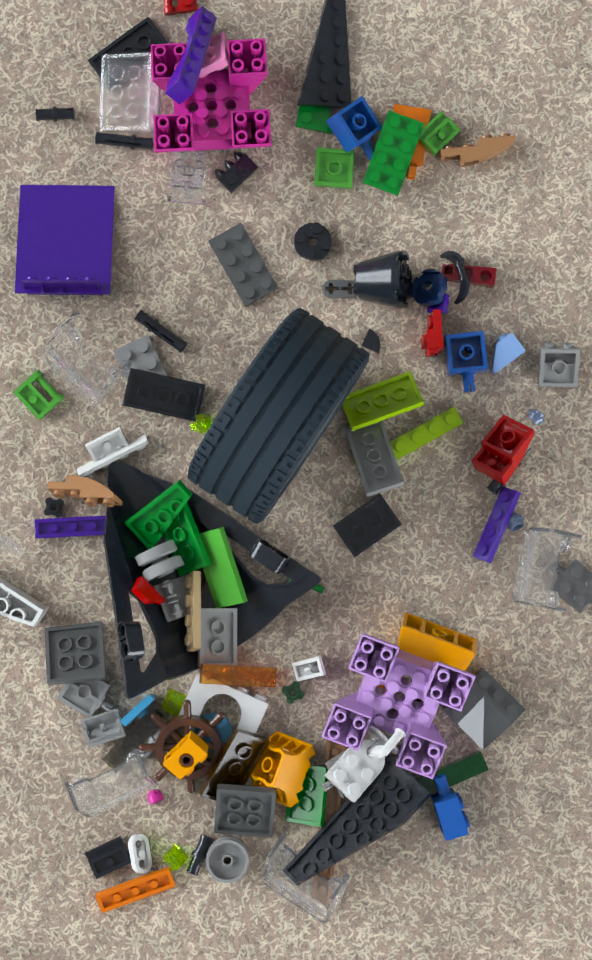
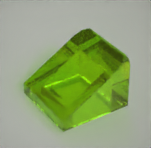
[161,688,187,717]

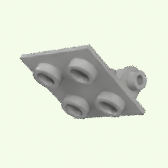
[154,575,187,623]

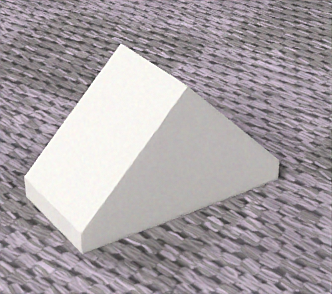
[292,655,326,682]

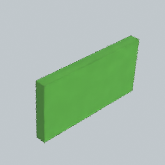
[200,527,248,608]

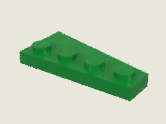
[125,479,193,549]

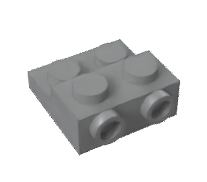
[538,342,580,387]

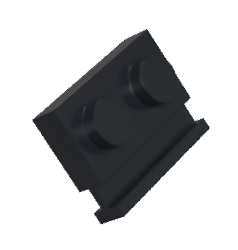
[84,835,131,879]

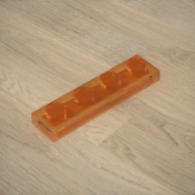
[199,663,277,688]

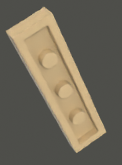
[184,571,201,652]

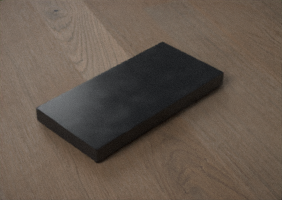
[88,17,168,91]
[122,367,206,422]

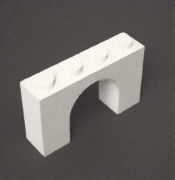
[178,670,269,734]

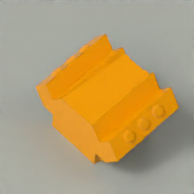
[251,731,315,808]

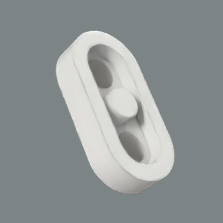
[128,834,152,874]

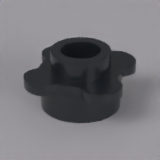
[44,497,64,518]

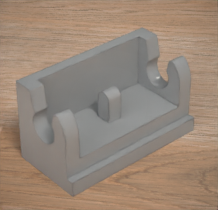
[81,708,126,748]

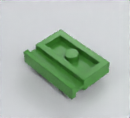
[419,111,461,156]

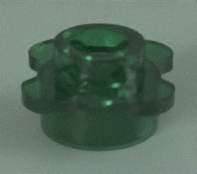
[282,681,304,704]

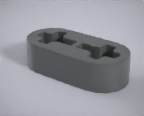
[322,280,356,299]

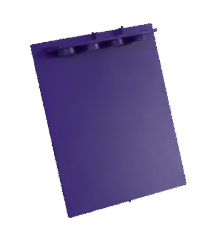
[14,185,115,298]

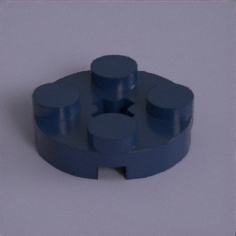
[411,268,448,307]

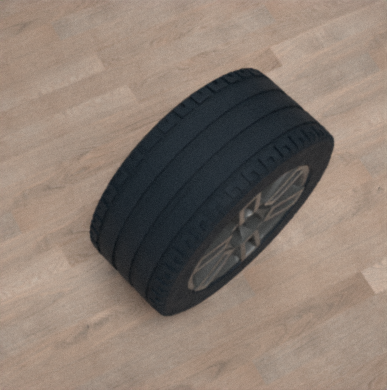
[187,308,370,524]

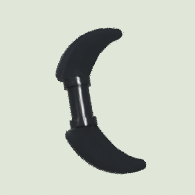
[440,251,470,305]

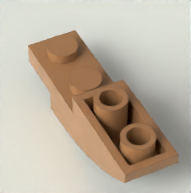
[439,133,516,167]
[47,475,123,507]

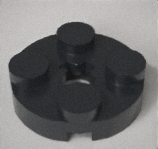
[294,222,332,261]

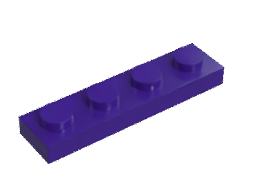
[473,486,521,564]
[35,515,106,539]

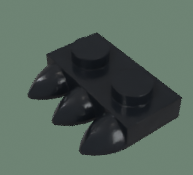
[215,152,258,194]

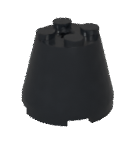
[353,250,412,309]

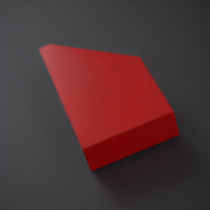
[131,576,166,605]

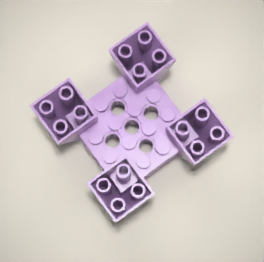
[322,633,476,779]

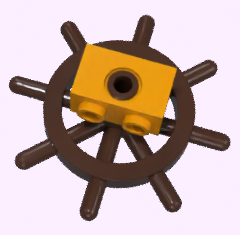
[139,700,227,793]

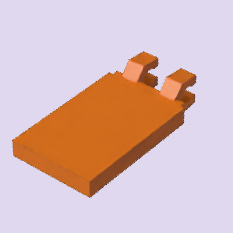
[393,104,431,180]

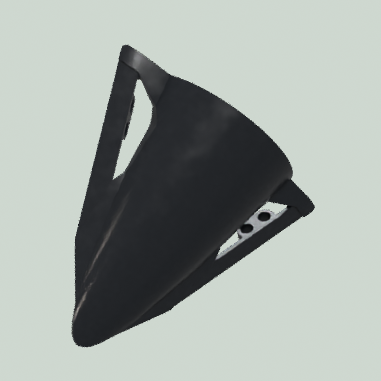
[103,462,321,699]

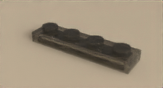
[102,701,170,772]

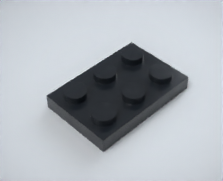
[333,493,402,558]

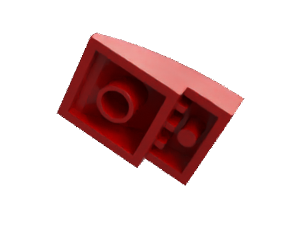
[471,414,535,485]

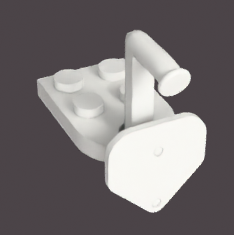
[324,725,406,803]

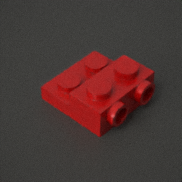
[421,309,443,357]

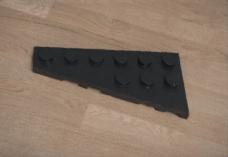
[297,0,351,109]

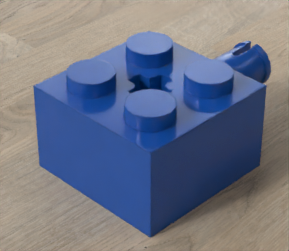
[326,96,383,160]
[444,331,488,393]
[431,774,470,841]

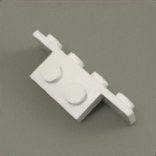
[77,427,149,477]

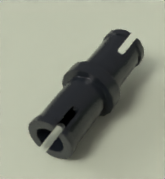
[35,106,74,122]
[186,834,212,876]

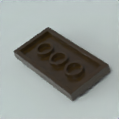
[199,728,270,801]

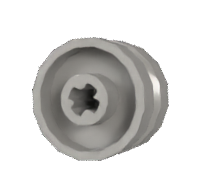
[135,540,185,582]
[206,836,250,883]

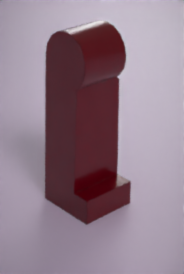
[441,264,497,289]

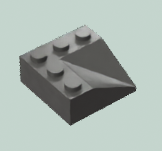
[441,668,526,750]

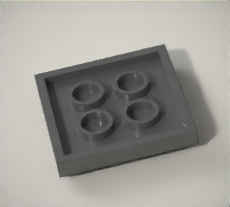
[44,621,106,686]
[214,784,277,837]

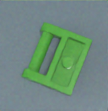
[13,370,65,420]

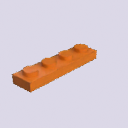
[95,866,176,913]

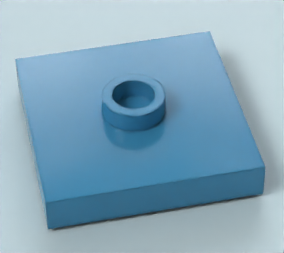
[120,694,158,726]

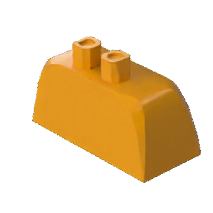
[397,612,477,677]

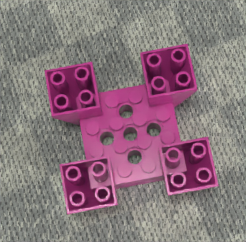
[151,38,271,153]

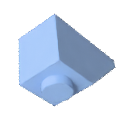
[491,333,526,375]

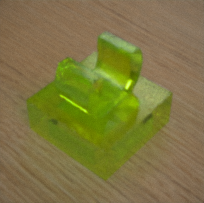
[189,414,212,434]
[162,844,188,871]

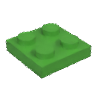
[314,148,354,189]

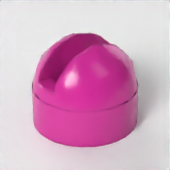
[147,789,164,805]

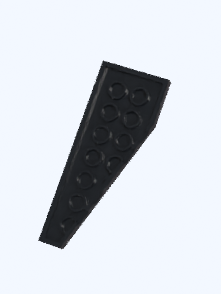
[283,755,432,886]

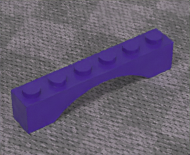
[165,6,217,104]

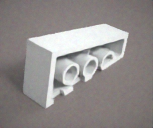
[0,577,48,627]

